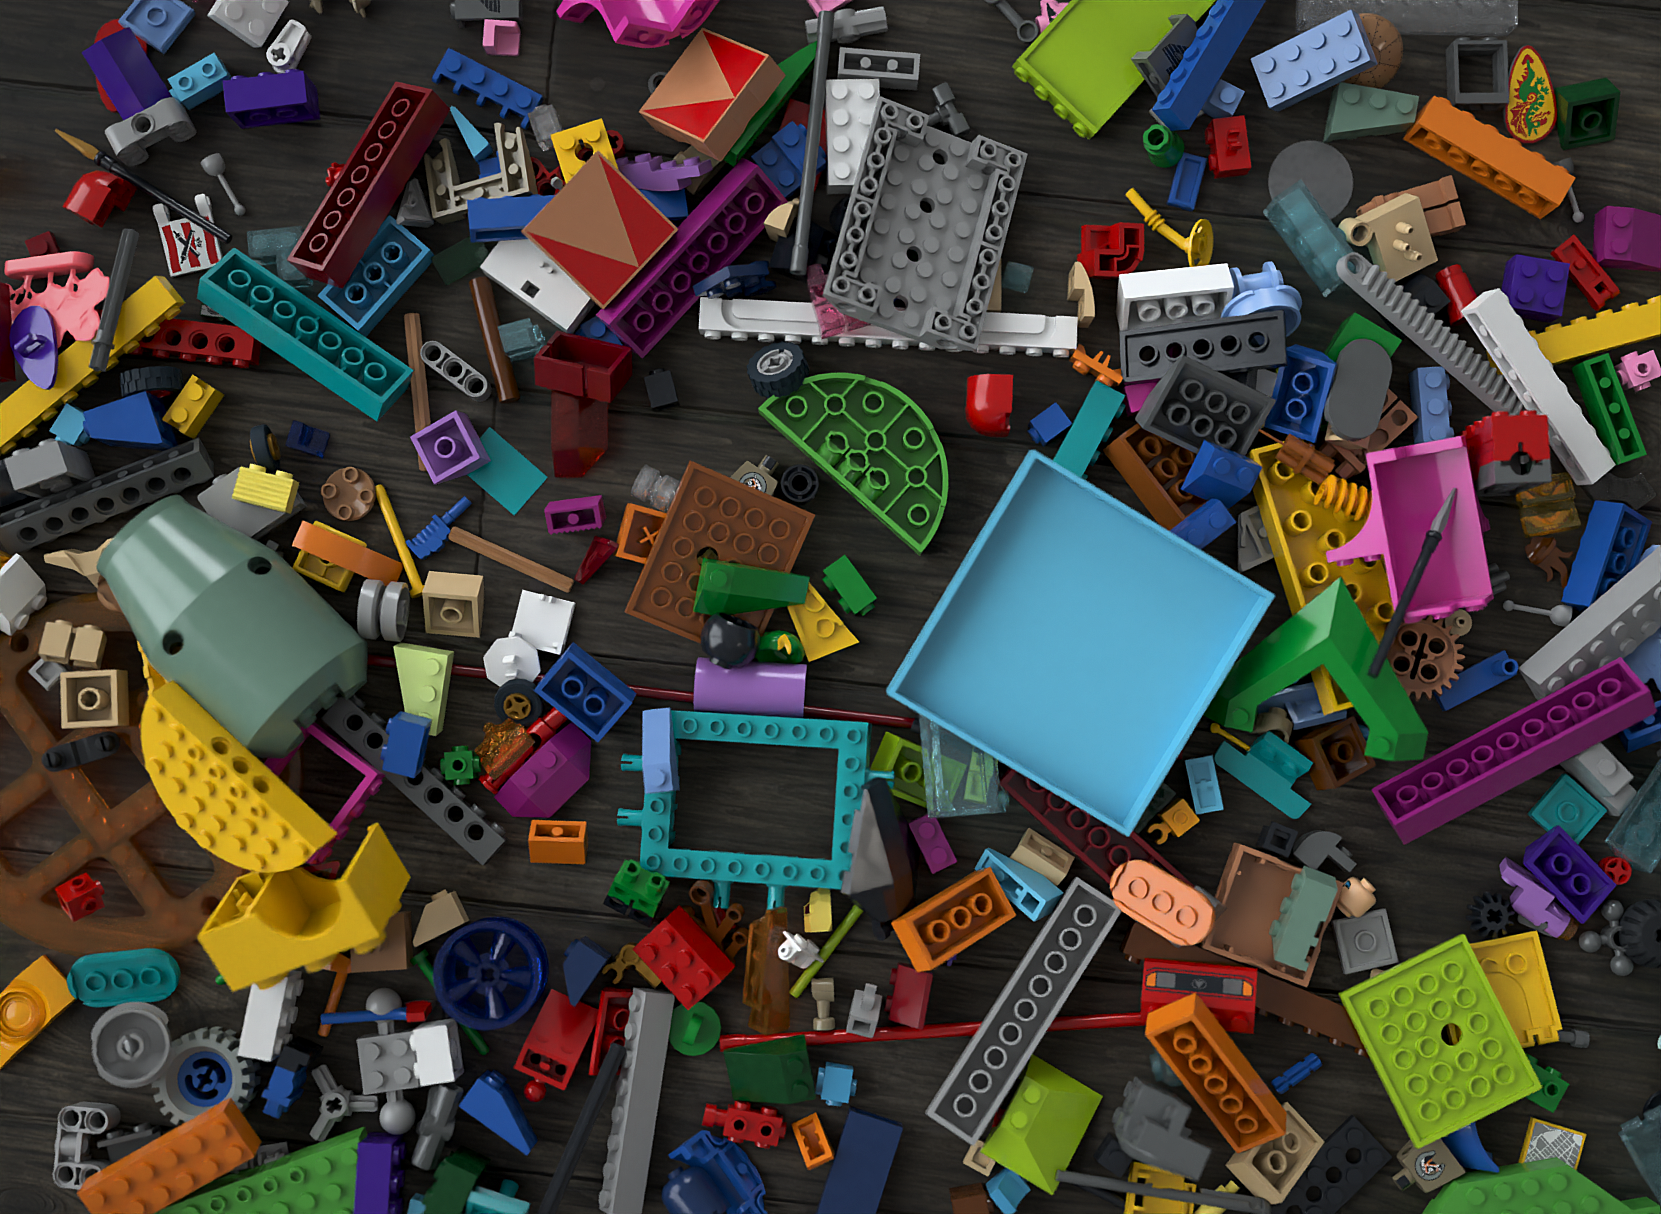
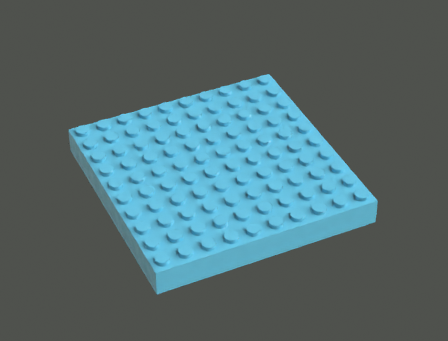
[886,450,1275,837]

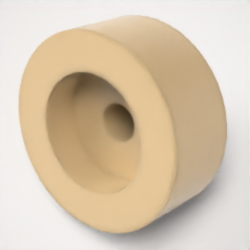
[1442,609,1472,636]

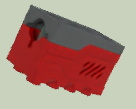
[1456,410,1551,497]

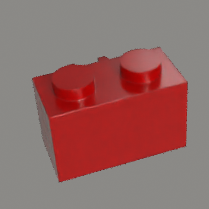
[1205,115,1252,179]

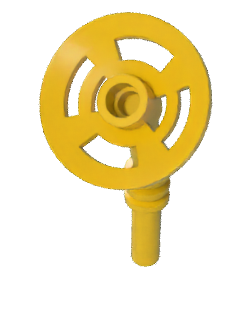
[1125,188,1213,267]

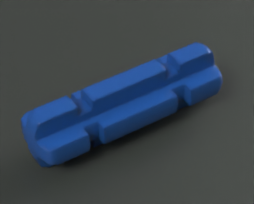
[1271,1053,1322,1094]

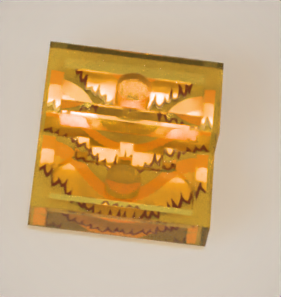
[1516,472,1581,538]

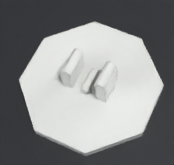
[483,637,541,687]

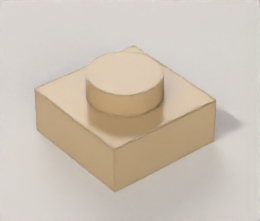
[963,1139,995,1176]

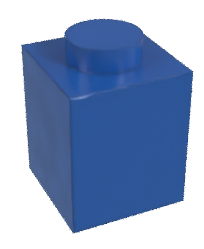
[1028,402,1072,447]

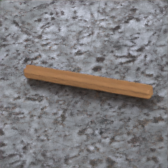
[404,313,431,472]

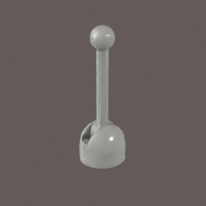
[201,153,245,215]
[1503,600,1572,627]

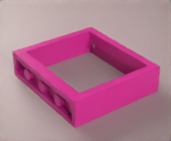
[264,722,385,865]

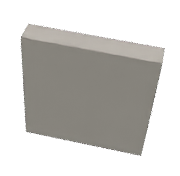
[1331,908,1399,975]

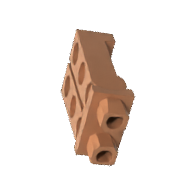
[1356,175,1466,247]
[1318,388,1418,480]

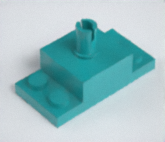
[466,1180,530,1214]

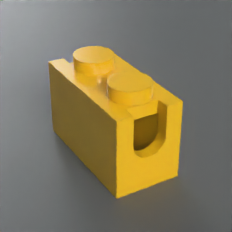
[162,375,224,439]

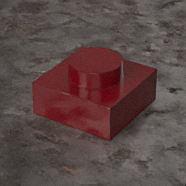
[24,231,61,257]

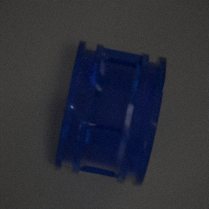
[433,916,549,1030]

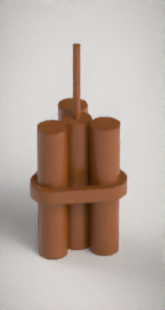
[1258,428,1335,485]

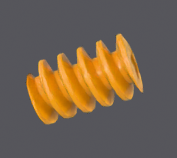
[1314,474,1373,524]

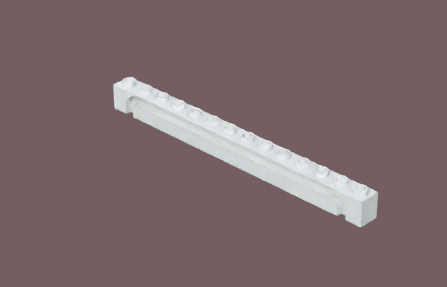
[699,297,1078,358]

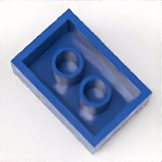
[534,642,637,742]

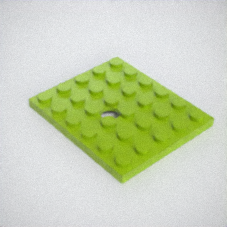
[1338,934,1542,1149]

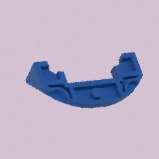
[1441,1121,1499,1172]
[668,1130,768,1214]

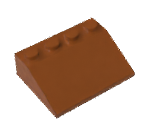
[1103,423,1208,531]

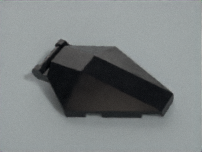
[841,777,920,941]

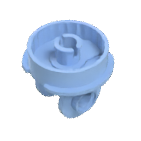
[1221,261,1302,346]

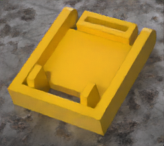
[1124,1162,1196,1214]

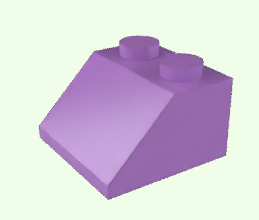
[410,410,491,485]

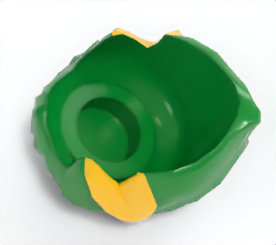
[755,630,805,664]

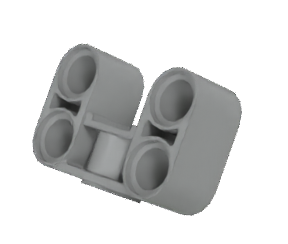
[105,97,196,166]
[53,1102,121,1189]

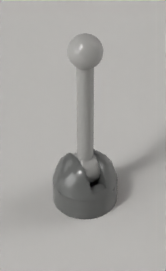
[1553,157,1584,222]

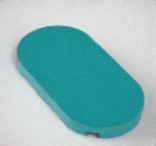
[67,948,181,1007]

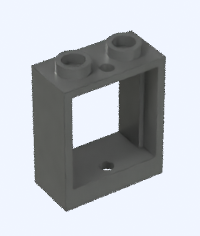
[1446,37,1509,112]

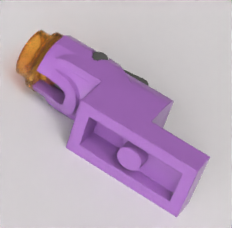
[1499,857,1579,941]

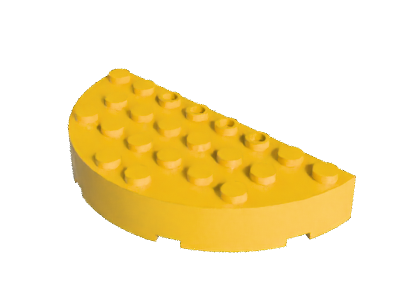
[141,680,337,872]

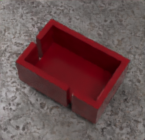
[534,331,632,403]

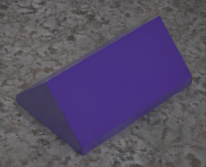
[81,27,172,120]
[1523,825,1616,924]

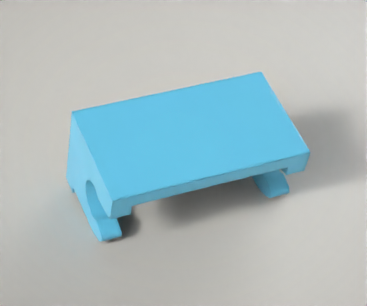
[1185,754,1224,815]

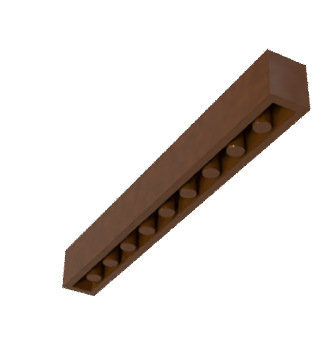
[1119,920,1370,1059]

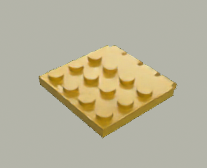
[1445,931,1562,1048]

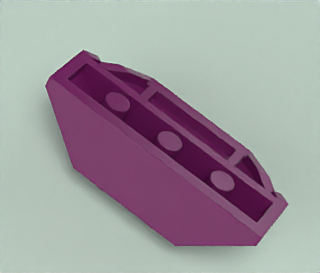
[494,722,592,818]

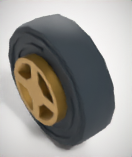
[250,424,281,473]
[494,678,544,727]

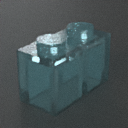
[498,318,546,363]

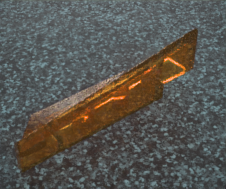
[742,906,790,1036]

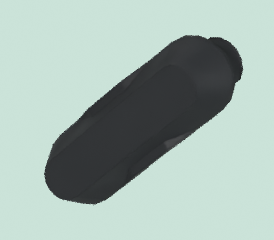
[41,731,121,772]

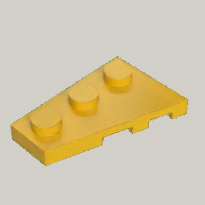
[787,582,859,662]

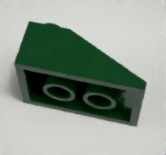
[723,1034,816,1104]

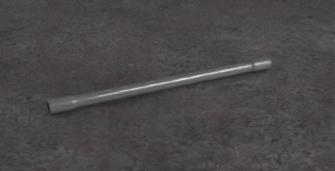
[790,10,835,275]

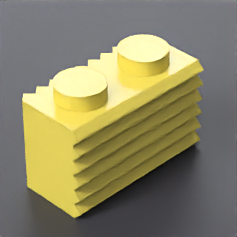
[232,464,299,514]

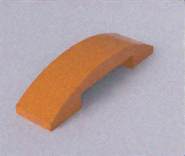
[292,520,404,586]

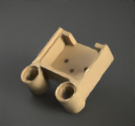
[1338,193,1438,282]

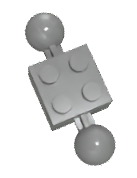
[357,988,421,1135]

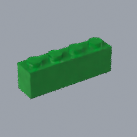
[1572,353,1647,466]

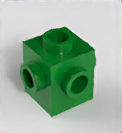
[440,746,482,785]

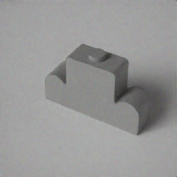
[198,467,307,541]
[1559,742,1639,816]

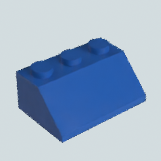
[1264,344,1337,443]

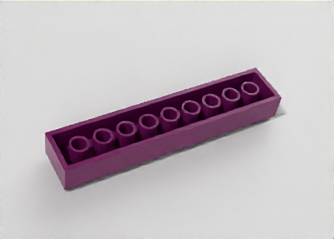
[1371,657,1657,845]

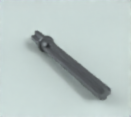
[89,229,139,372]

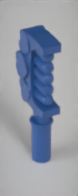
[405,496,472,560]

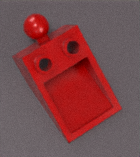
[514,989,599,1102]

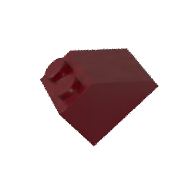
[884,962,933,1030]

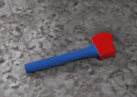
[321,1000,436,1025]

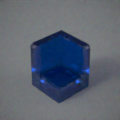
[285,420,330,459]

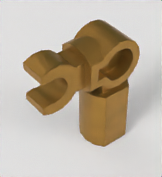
[602,942,661,989]

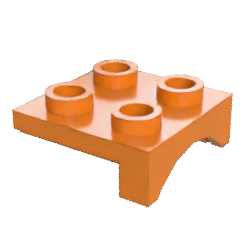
[1069,344,1123,388]

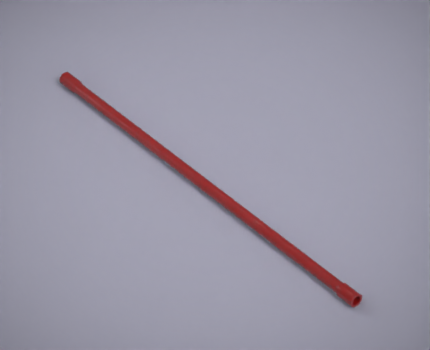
[720,1012,1147,1052]

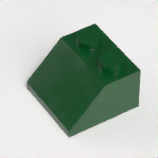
[1554,77,1621,150]

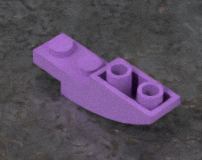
[615,153,713,191]

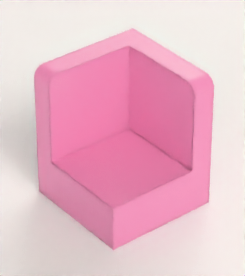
[483,19,521,56]

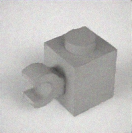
[846,983,882,1038]

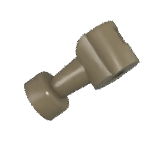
[811,978,835,1030]

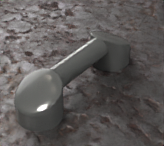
[984,0,1039,44]

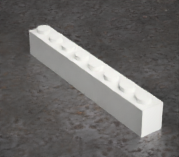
[1461,289,1616,485]

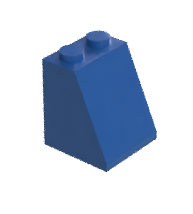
[83,391,178,451]

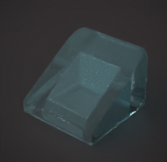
[1002,261,1034,292]

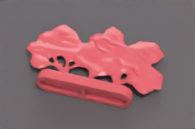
[4,251,109,348]

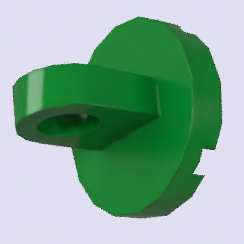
[668,1001,721,1056]

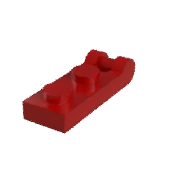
[1550,235,1620,311]

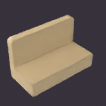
[1009,828,1075,887]

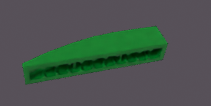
[723,41,817,167]

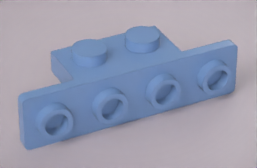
[1258,682,1347,730]

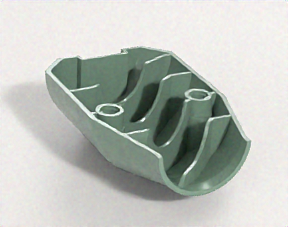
[96,495,368,758]

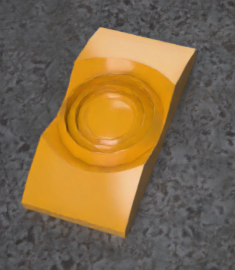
[0,955,76,1070]

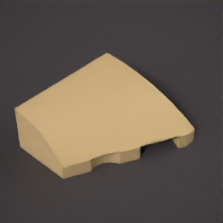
[764,196,800,241]

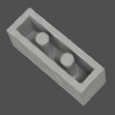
[838,47,920,90]

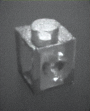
[527,104,564,152]

